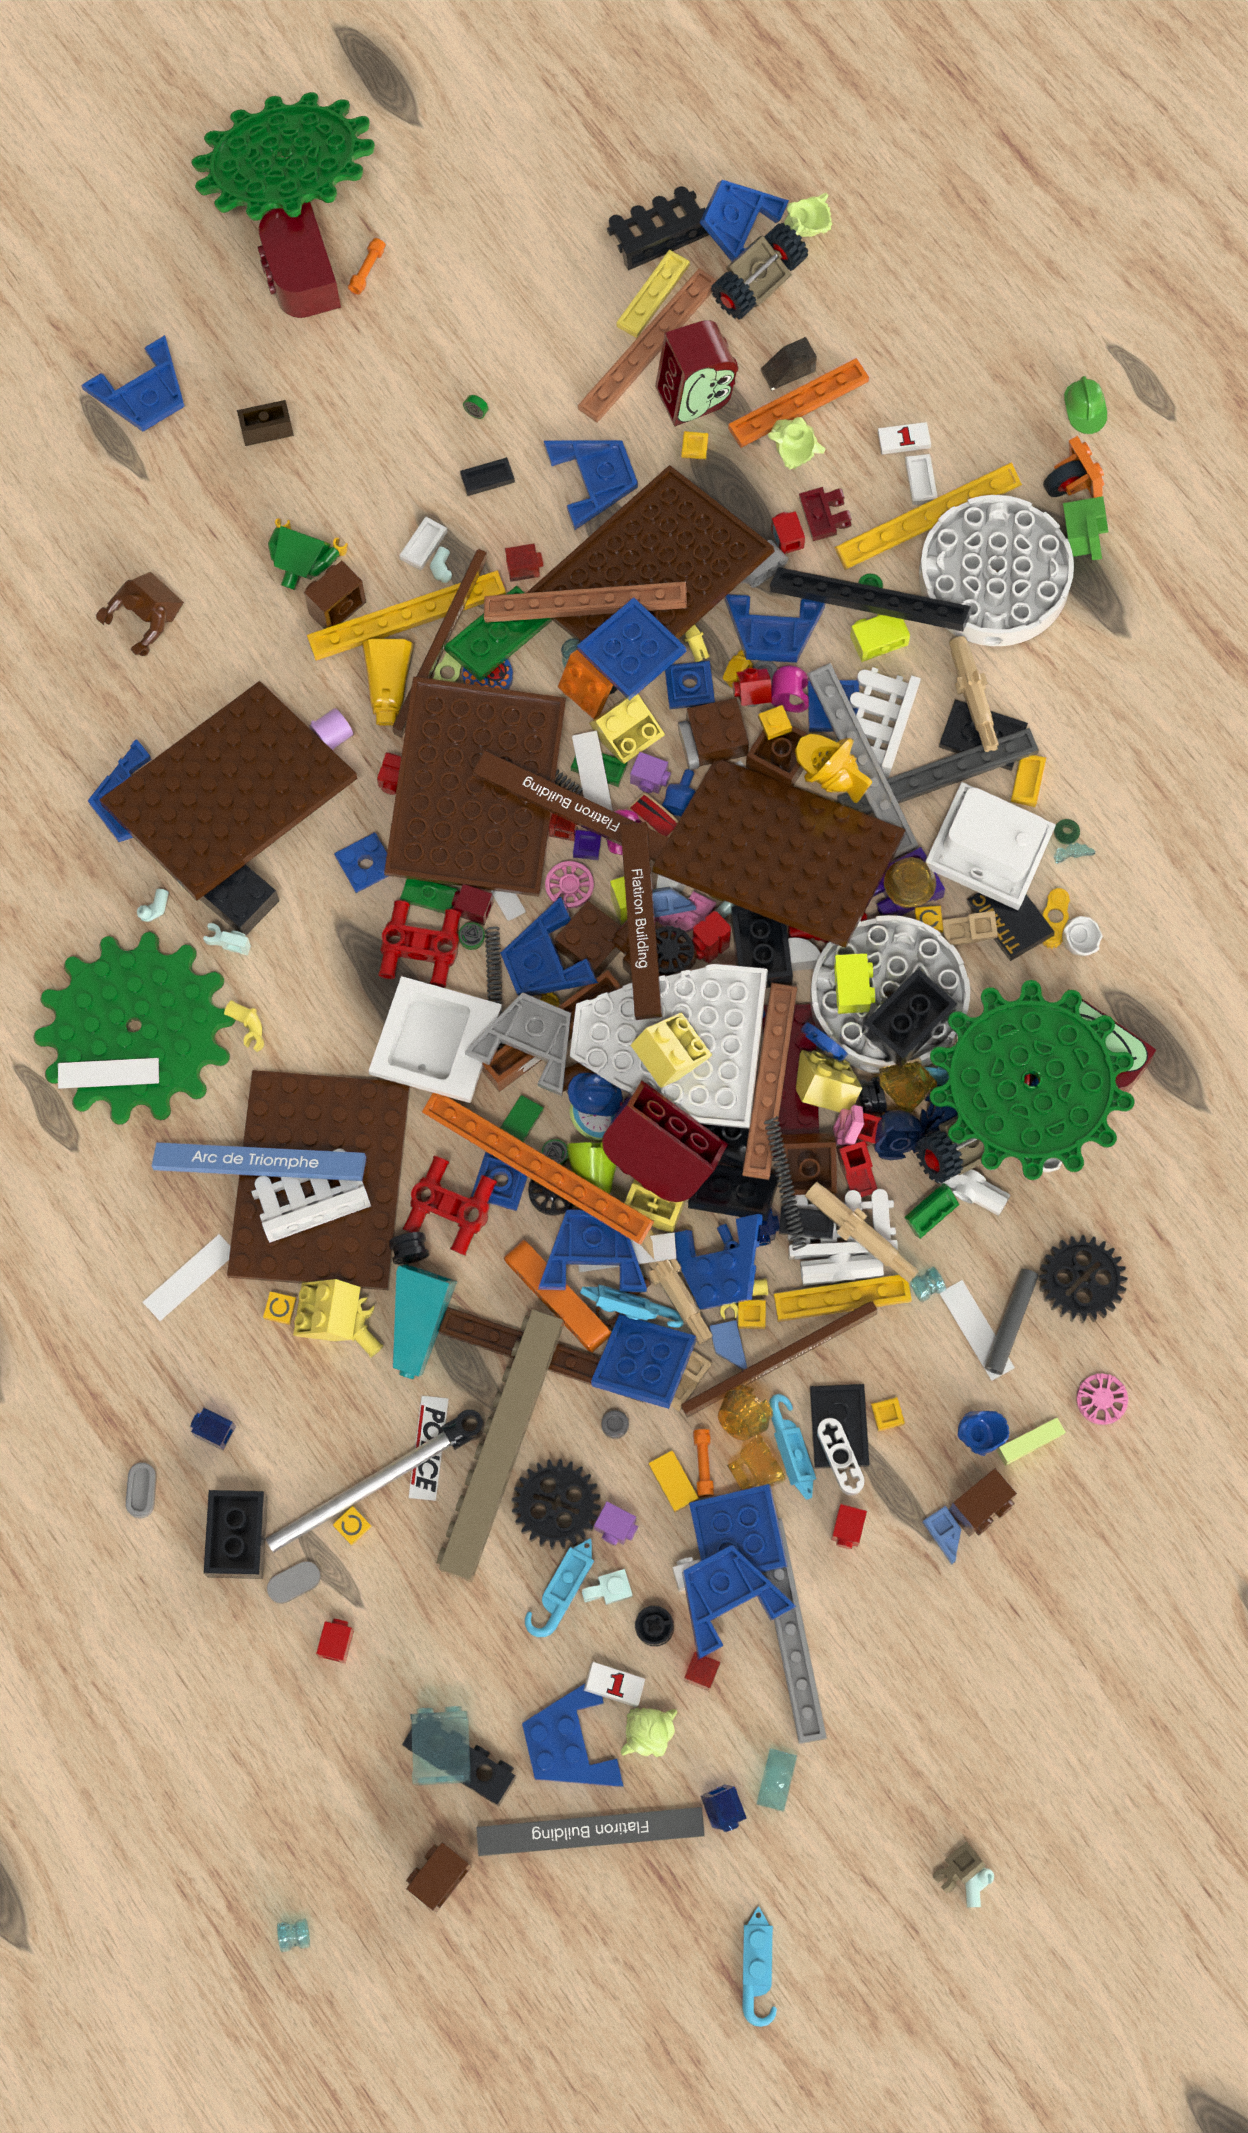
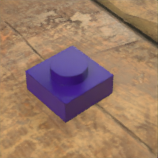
[573,830,602,860]

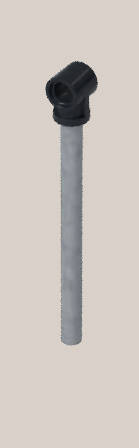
[266,1409,485,1553]

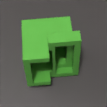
[1063,496,1109,560]

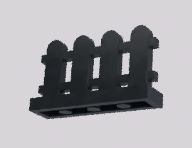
[607,186,709,271]

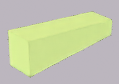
[997,1418,1066,1466]

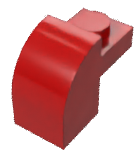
[837,1141,877,1197]

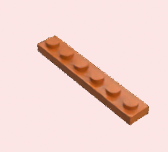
[728,358,869,448]

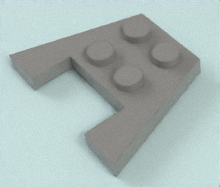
[465,993,571,1096]

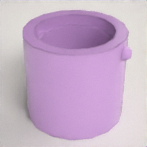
[309,708,353,750]

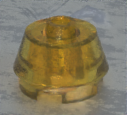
[884,857,936,908]
[718,1385,773,1441]

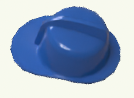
[568,1073,623,1117]

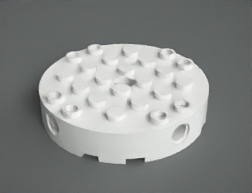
[919,495,1074,646]
[810,915,970,1075]

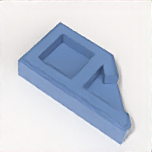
[653,887,696,917]
[709,1320,747,1371]
[922,1506,961,1565]

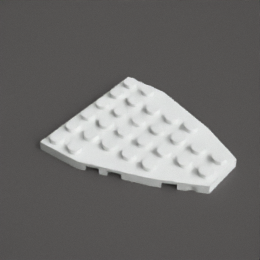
[570,964,768,1129]

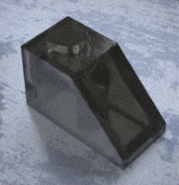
[761,337,817,391]

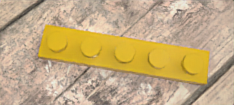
[773,1275,912,1322]

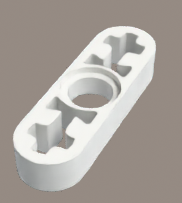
[817,1418,864,1495]

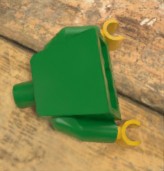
[268,518,348,590]

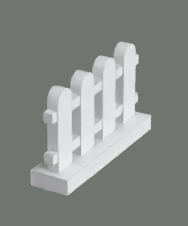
[836,667,921,778]
[251,1149,371,1243]
[788,1189,898,1260]

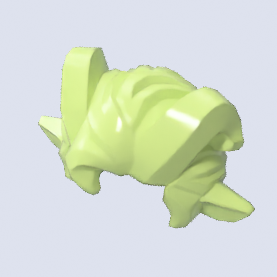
[784,193,832,237]
[768,417,826,470]
[620,1707,677,1757]

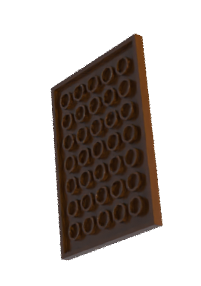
[527,465,775,643]
[384,676,566,897]
[99,681,358,901]
[652,758,906,948]
[227,1070,410,1291]

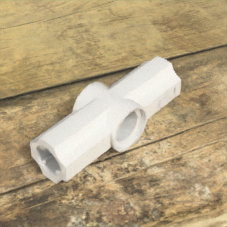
[928,1169,1010,1216]
[800,1254,884,1286]

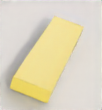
[616,250,690,338]

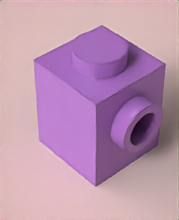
[630,752,671,794]
[594,1502,639,1546]

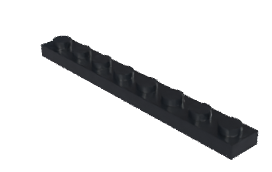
[770,567,971,632]

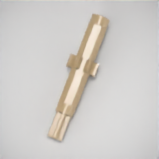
[949,636,999,752]
[805,1182,919,1283]
[640,1229,713,1345]

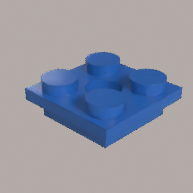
[665,661,715,709]
[334,833,389,893]
[471,1152,528,1211]

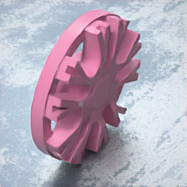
[545,861,594,908]
[1076,1373,1128,1425]

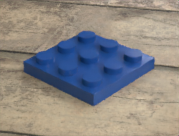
[577,598,686,701]
[591,1314,696,1409]
[689,1484,788,1573]

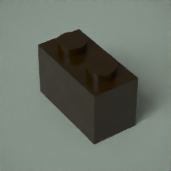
[237,400,294,446]

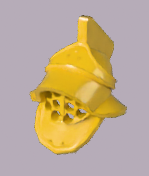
[795,734,872,803]

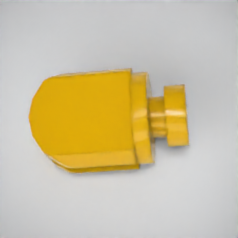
[723,650,753,689]

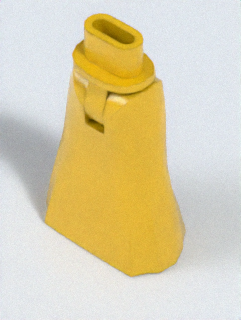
[362,639,414,726]

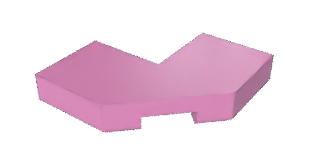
[655,891,716,935]
[833,1105,864,1147]

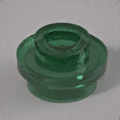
[1054,819,1080,845]

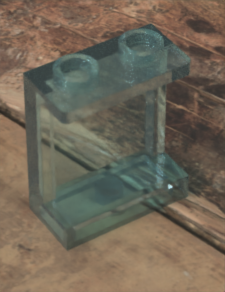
[410,1706,471,1786]

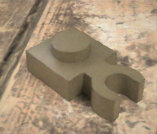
[933,1841,986,1894]

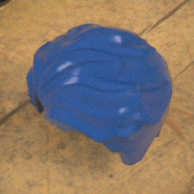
[957,1411,1009,1456]

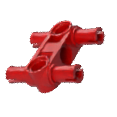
[378,900,461,988]
[402,1155,497,1256]

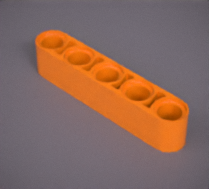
[503,1240,611,1353]

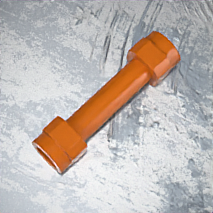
[348,238,386,295]
[693,1429,714,1497]

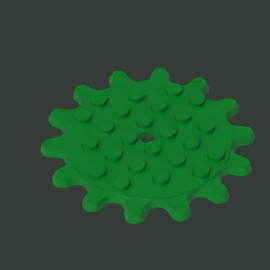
[191,92,375,221]
[33,932,236,1125]
[930,980,1135,1181]

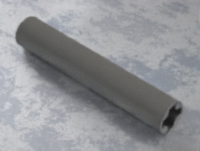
[984,1269,1039,1375]

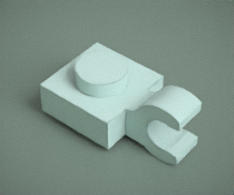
[203,923,251,955]
[582,1569,633,1605]

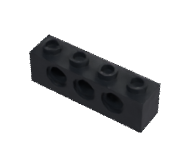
[402,1715,517,1807]

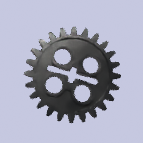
[1038,1235,1128,1323]
[512,1459,601,1550]

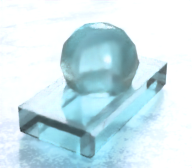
[756,1748,797,1812]

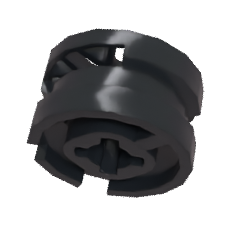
[859,1077,887,1115]
[388,1232,430,1265]
[635,1606,674,1647]

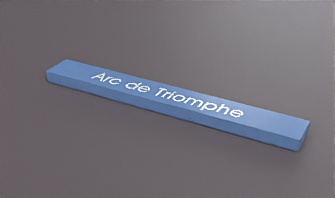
[152,1142,366,1181]

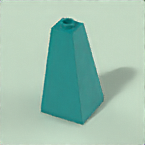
[393,1264,457,1379]

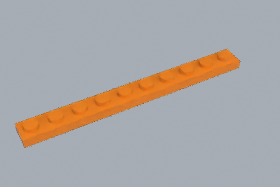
[422,1093,655,1244]

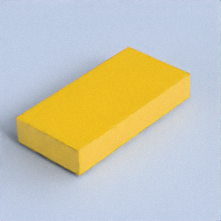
[1010,755,1046,807]
[648,1450,699,1513]

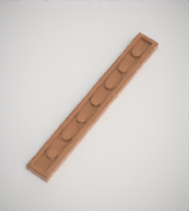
[578,268,717,423]
[484,582,687,623]
[742,982,797,1180]

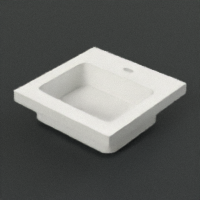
[923,782,1056,910]
[369,976,502,1103]

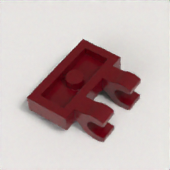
[799,487,852,541]

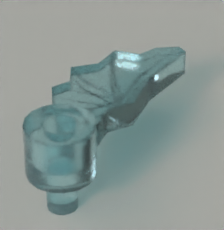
[1054,842,1096,864]

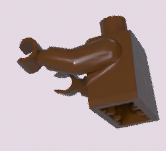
[96,572,184,656]

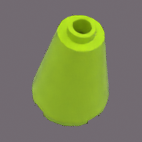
[567,1142,616,1194]

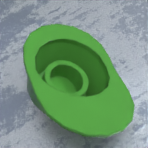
[1064,376,1107,434]

